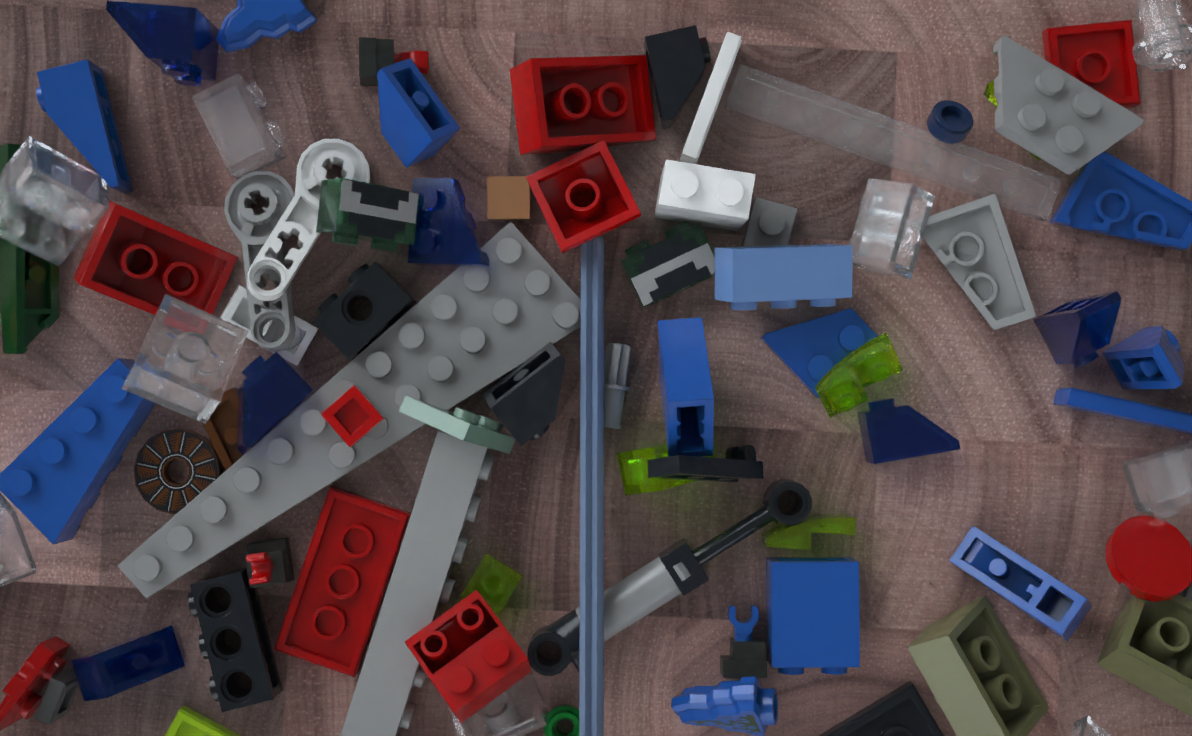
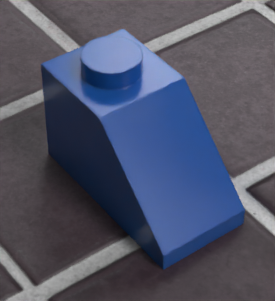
[377,58,460,168]

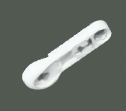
[247,139,370,301]

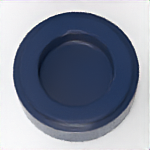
[927,100,973,144]

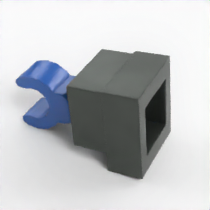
[720,605,767,678]

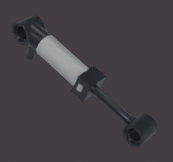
[527,479,812,676]

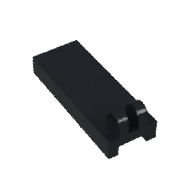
[647,445,764,483]

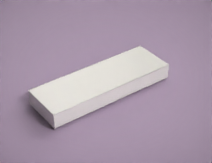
[679,32,742,164]

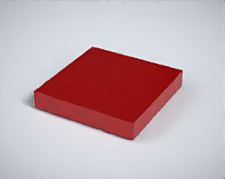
[1042,20,1141,108]

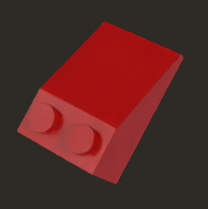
[509,55,656,155]
[73,200,238,335]

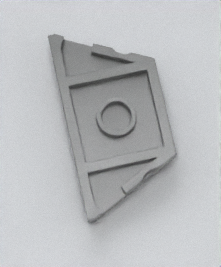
[993,35,1144,175]

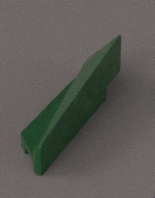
[0,144,60,354]

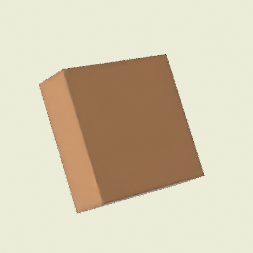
[487,176,531,221]

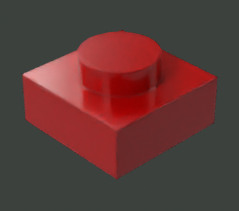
[321,385,385,447]

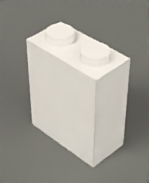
[654,159,756,231]

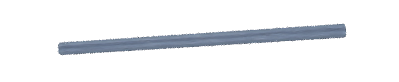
[579,236,605,736]

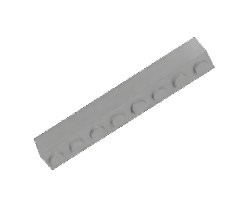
[340,430,495,736]

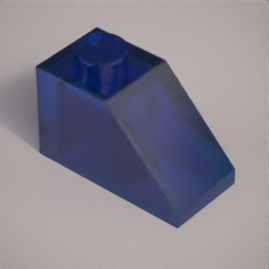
[237,352,313,455]
[857,398,960,464]
[71,626,185,702]

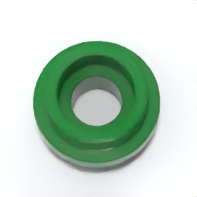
[544,704,579,736]

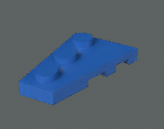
[1049,151,1192,251]

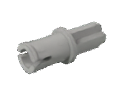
[604,343,632,429]

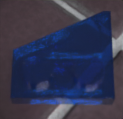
[408,177,489,266]

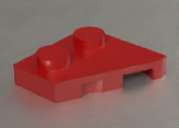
[0,636,70,731]

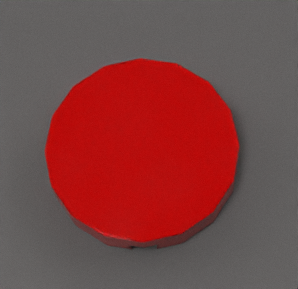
[1105,515,1192,602]

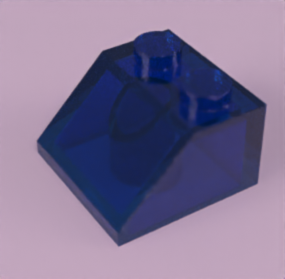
[106,1,219,86]

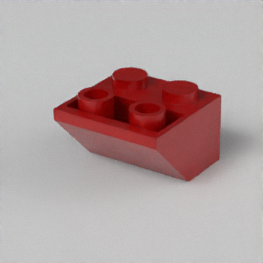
[405,590,532,724]

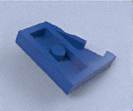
[760,308,881,398]

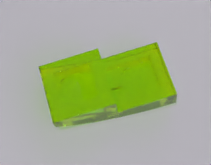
[762,514,856,550]

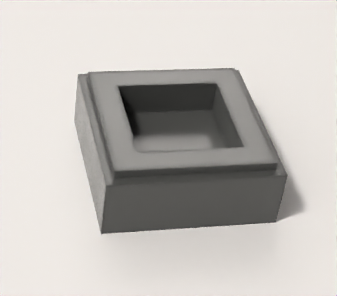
[34,669,81,725]

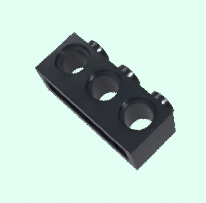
[188,568,283,712]

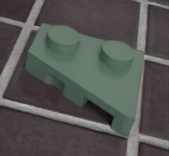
[399,395,516,454]

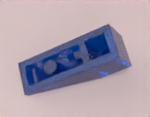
[1033,291,1122,368]

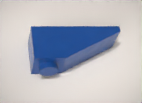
[36,59,133,194]
[1102,325,1185,389]
[949,526,1092,642]

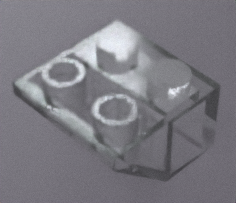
[0,136,109,266]

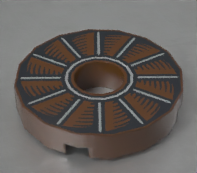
[134,428,223,514]

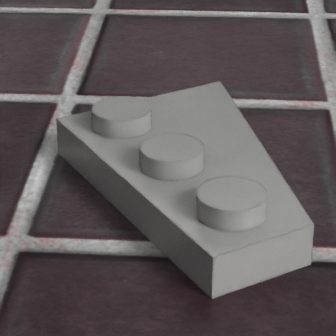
[911,194,1037,330]

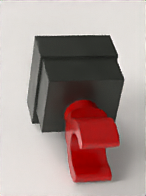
[359,37,429,86]
[245,537,295,588]

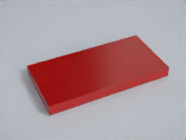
[274,486,411,677]

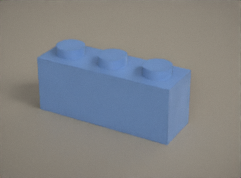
[715,244,853,310]

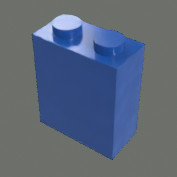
[658,317,714,457]
[766,557,860,675]

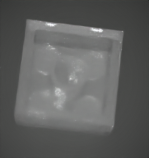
[121,294,248,424]

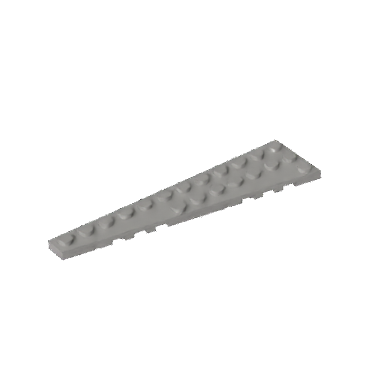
[117,222,581,598]

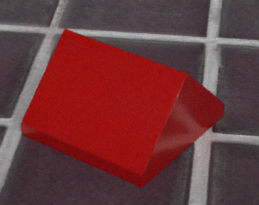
[526,140,641,253]

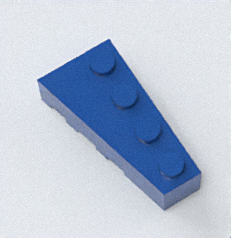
[0,358,164,545]

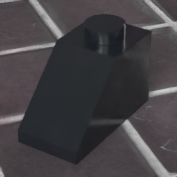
[644,25,711,129]
[483,342,565,446]

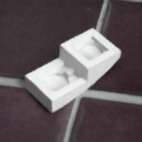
[218,284,318,366]

